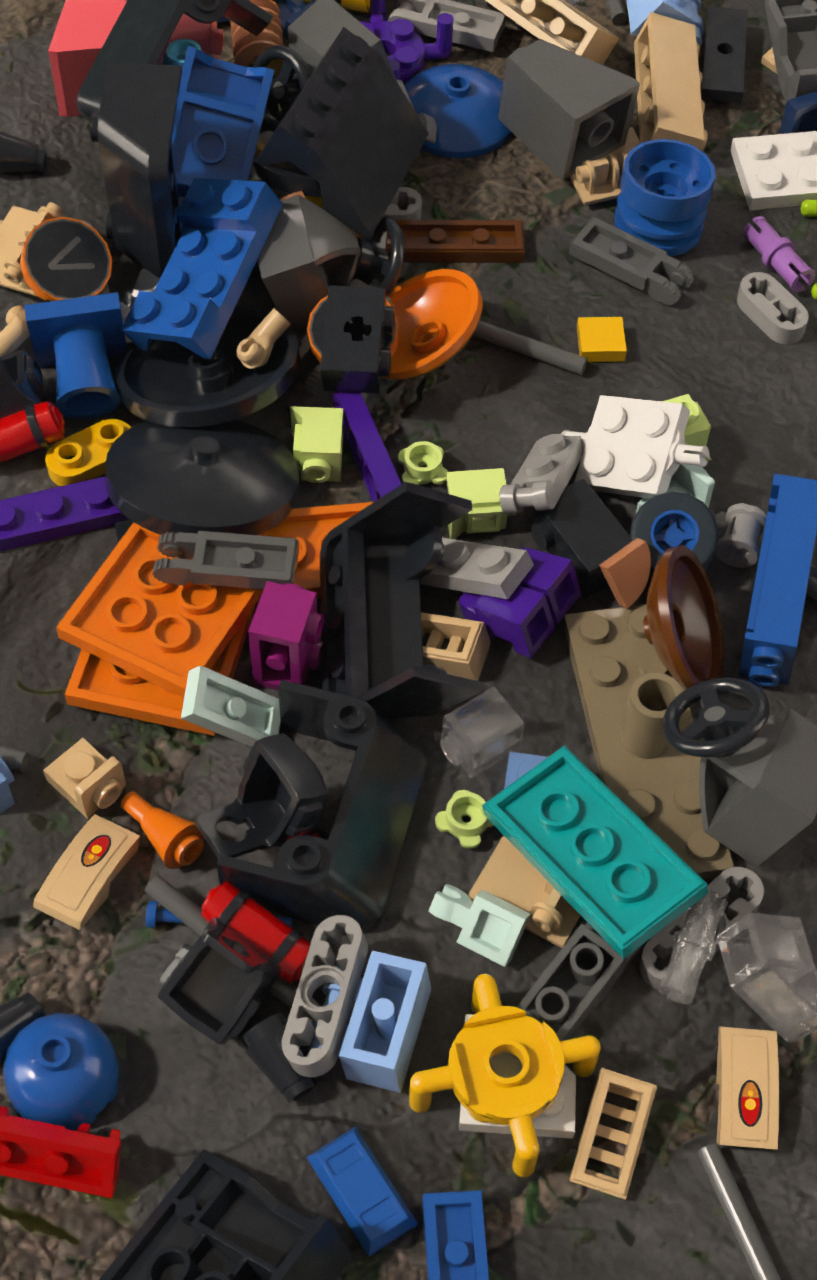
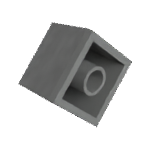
[498,39,640,181]

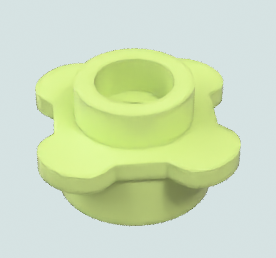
[398,441,448,485]
[435,790,494,849]

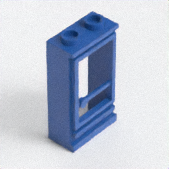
[739,474,817,687]

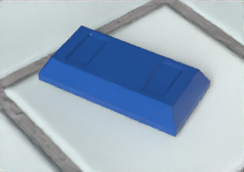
[307,1126,418,1257]

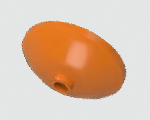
[382,269,483,379]

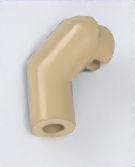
[0,305,30,357]
[236,308,291,369]

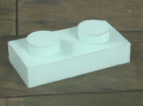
[181,666,280,747]

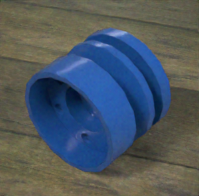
[614,139,716,256]

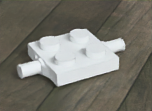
[561,395,710,499]

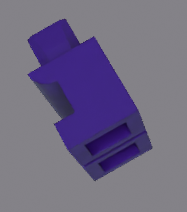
[459,546,582,658]

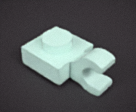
[428,884,531,967]

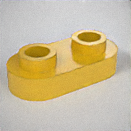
[45,419,131,486]

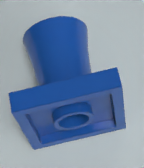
[24,292,127,419]

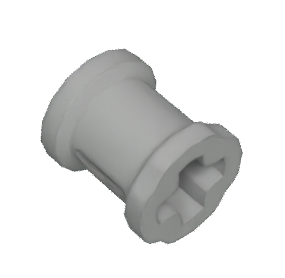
[716,503,767,568]

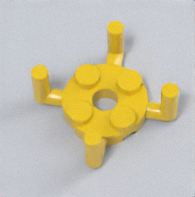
[409,974,601,1177]

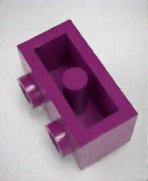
[248,581,324,690]

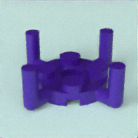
[360,0,454,84]

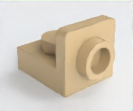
[43,738,126,818]

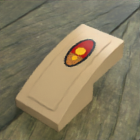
[33,814,140,930]
[716,1027,779,1150]

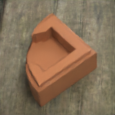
[599,538,651,609]

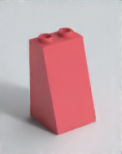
[48,0,224,117]

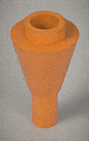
[121,791,204,869]

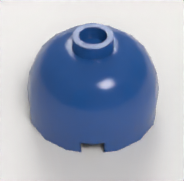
[3,1012,121,1130]

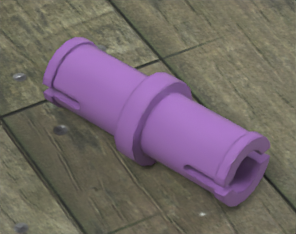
[743,216,816,292]

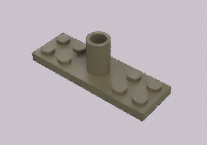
[563,604,734,881]

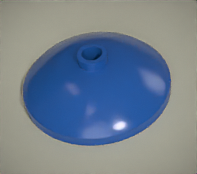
[404,64,513,158]

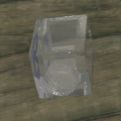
[440,686,525,778]

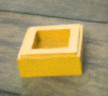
[577,317,627,362]

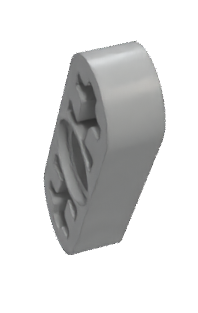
[639,867,764,991]
[282,915,368,1077]

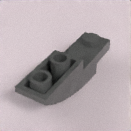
[517,922,651,1041]

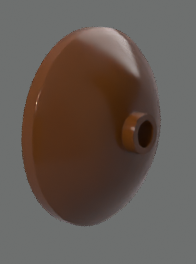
[643,546,725,690]

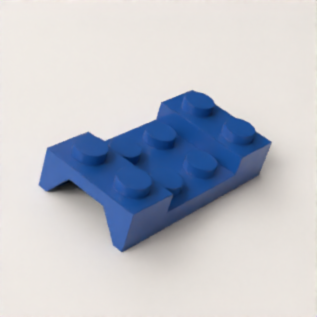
[172,46,274,232]
[121,178,283,359]

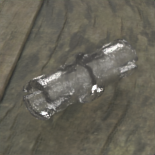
[658,890,728,1004]

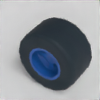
[630,492,719,580]

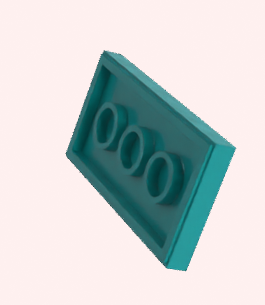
[482,745,708,959]

